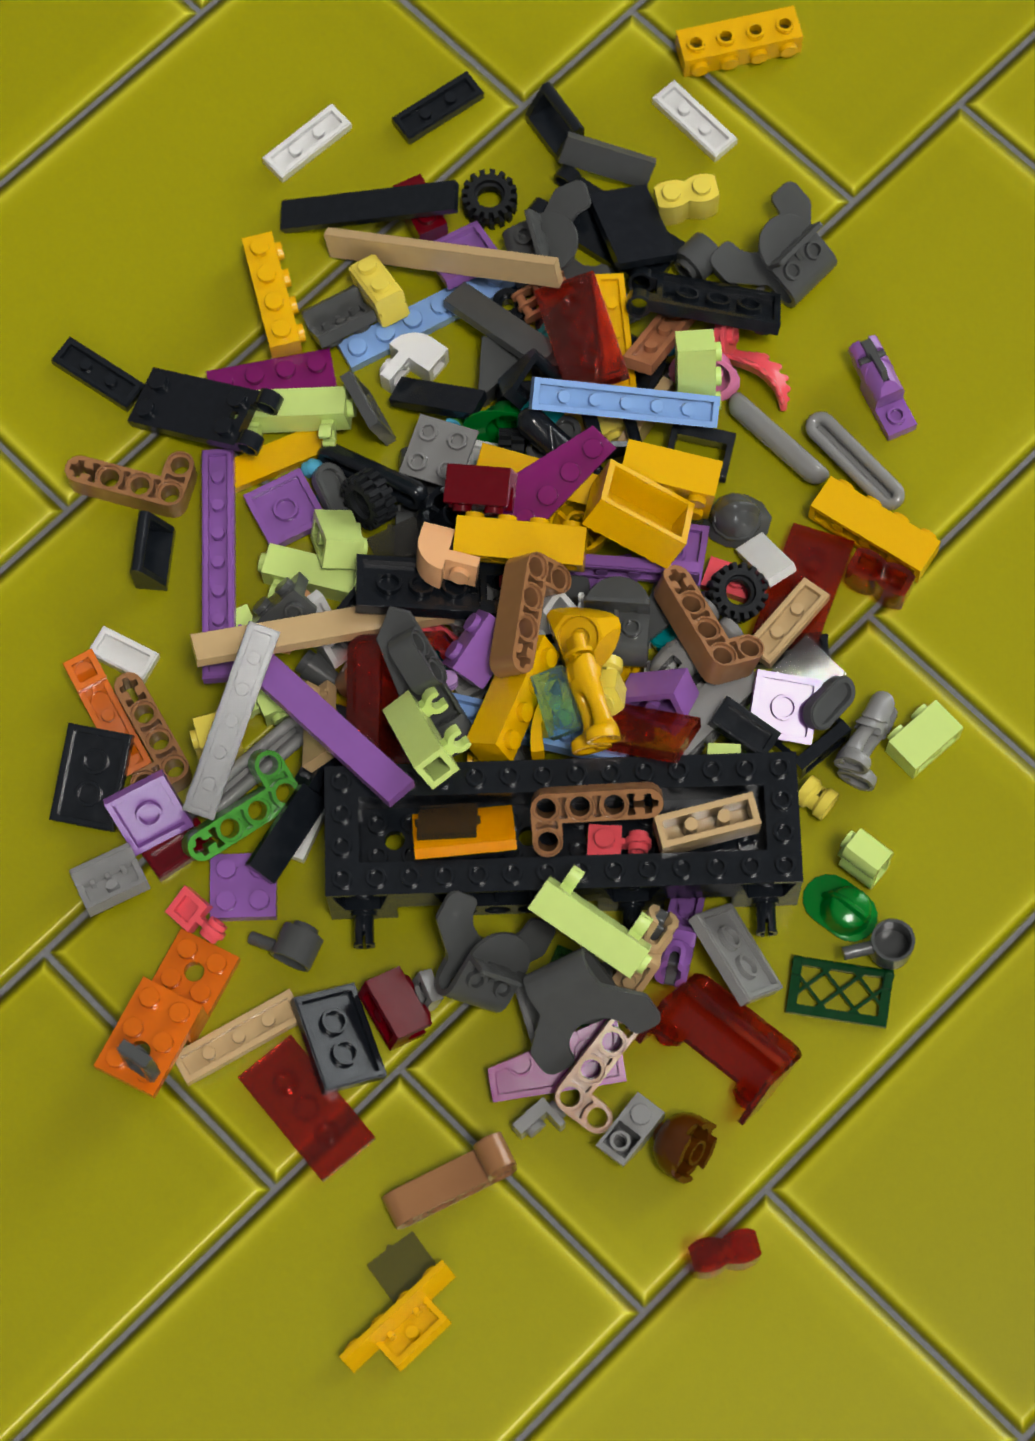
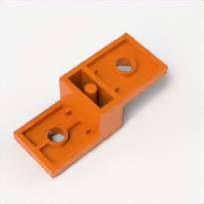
[93,928,241,1099]

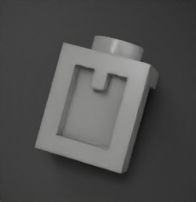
[512,1097,566,1140]

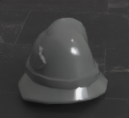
[702,493,772,548]

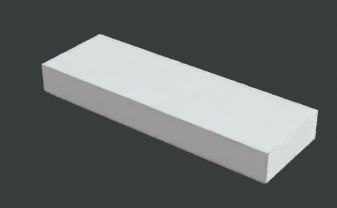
[652,80,738,162]
[262,104,352,183]

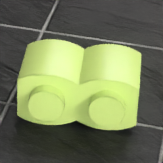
[837,828,894,890]

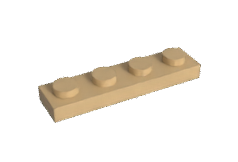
[175,989,298,1087]

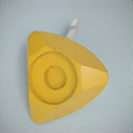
[547,592,621,670]

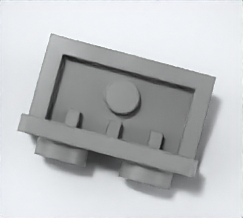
[69,843,151,917]

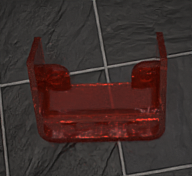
[346,631,454,764]
[635,973,802,1125]

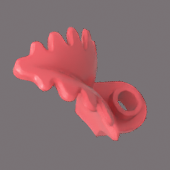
[714,324,791,411]

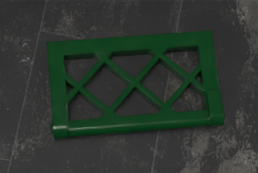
[786,955,895,1029]

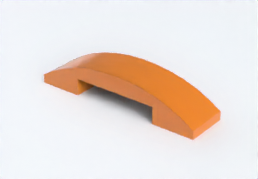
[62,648,152,777]

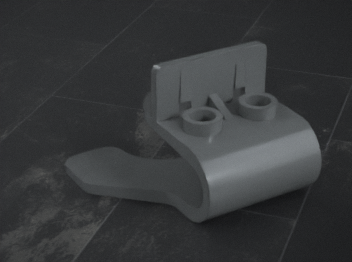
[502,180,611,303]
[709,182,837,308]
[565,575,670,668]
[435,891,555,1013]
[523,947,661,1074]

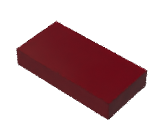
[142,817,214,882]

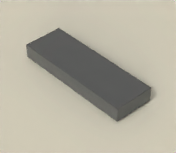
[558,131,656,186]

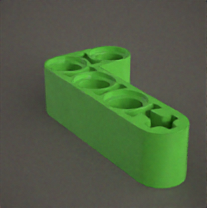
[182,749,298,861]

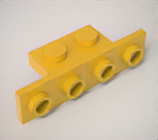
[339,1260,456,1373]

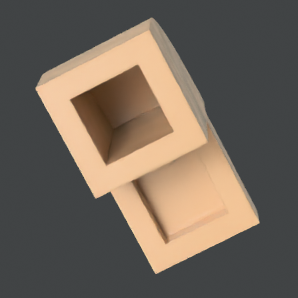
[416,521,481,589]

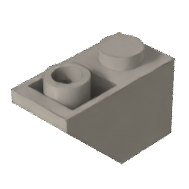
[596,1092,665,1167]

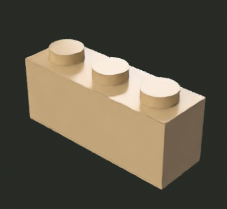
[652,791,762,853]

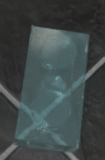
[530,665,583,741]

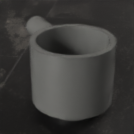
[675,232,739,286]
[842,919,915,970]
[248,920,323,972]

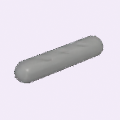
[728,392,830,485]
[805,411,905,511]
[217,716,303,813]

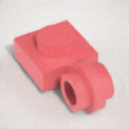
[587,824,652,855]
[165,885,227,944]

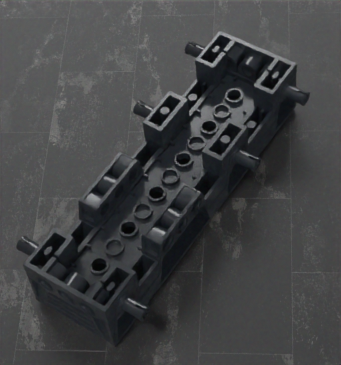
[324,744,803,949]

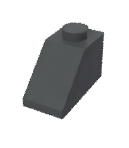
[479,336,520,407]

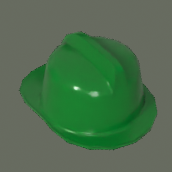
[462,400,529,447]
[803,874,878,942]

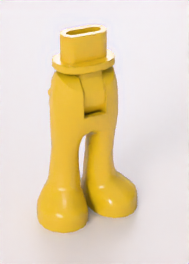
[564,633,621,756]

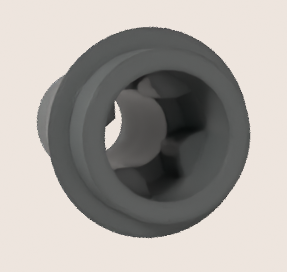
[295,649,338,692]

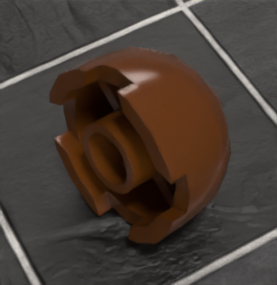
[653,1113,717,1184]

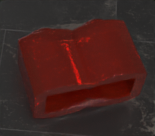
[844,548,915,610]
[687,1228,762,1279]

